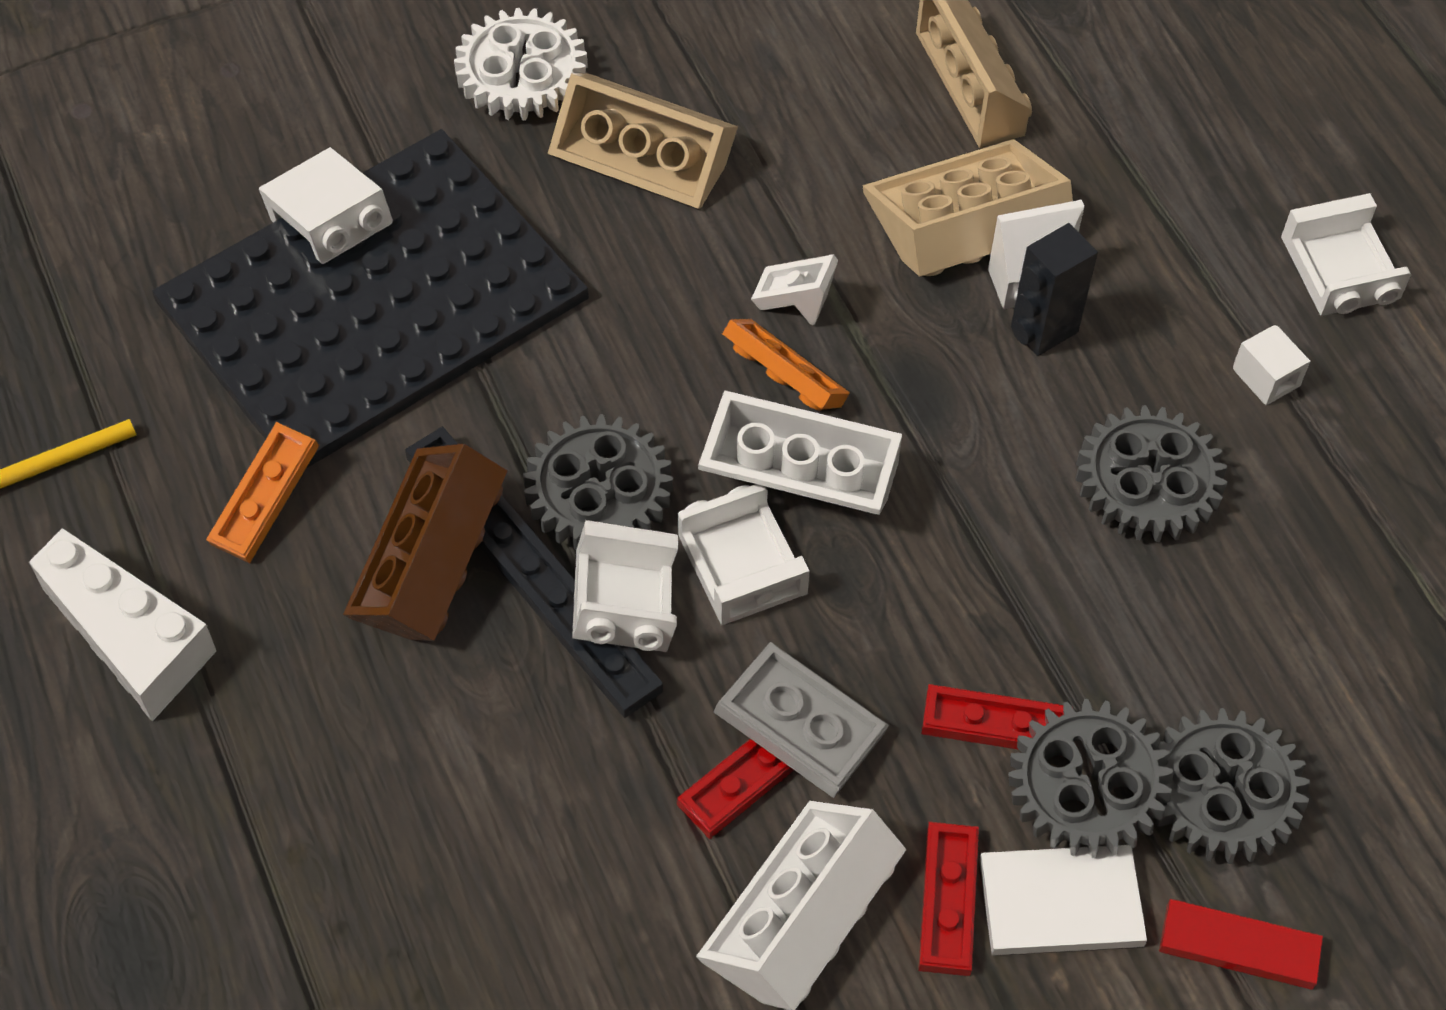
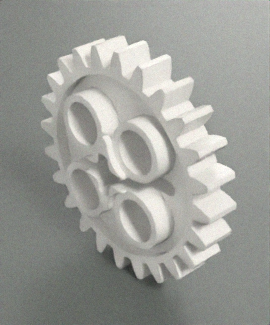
[454,8,588,120]

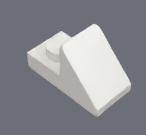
[751,254,838,326]

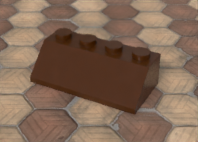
[343,444,508,641]

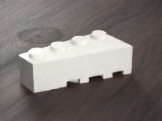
[29,528,216,721]

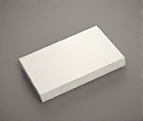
[979,845,1147,955]

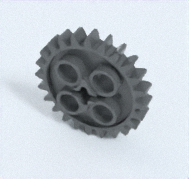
[1076,405,1227,542]
[523,414,673,550]
[1009,699,1173,858]
[1156,708,1310,864]

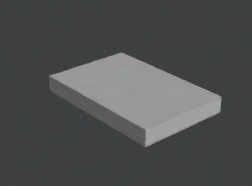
[714,642,889,798]

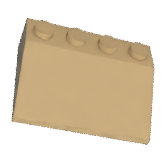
[863,139,1073,277]

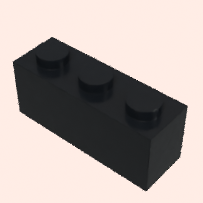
[1011,223,1098,356]

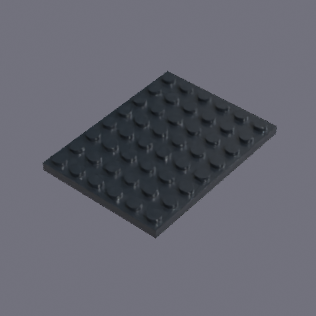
[152,129,589,469]

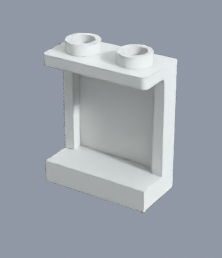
[259,147,393,264]
[1281,193,1411,316]
[678,484,810,626]
[572,520,678,652]

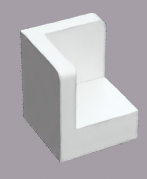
[1233,325,1310,405]

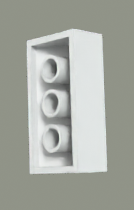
[698,390,902,515]
[696,801,906,1010]

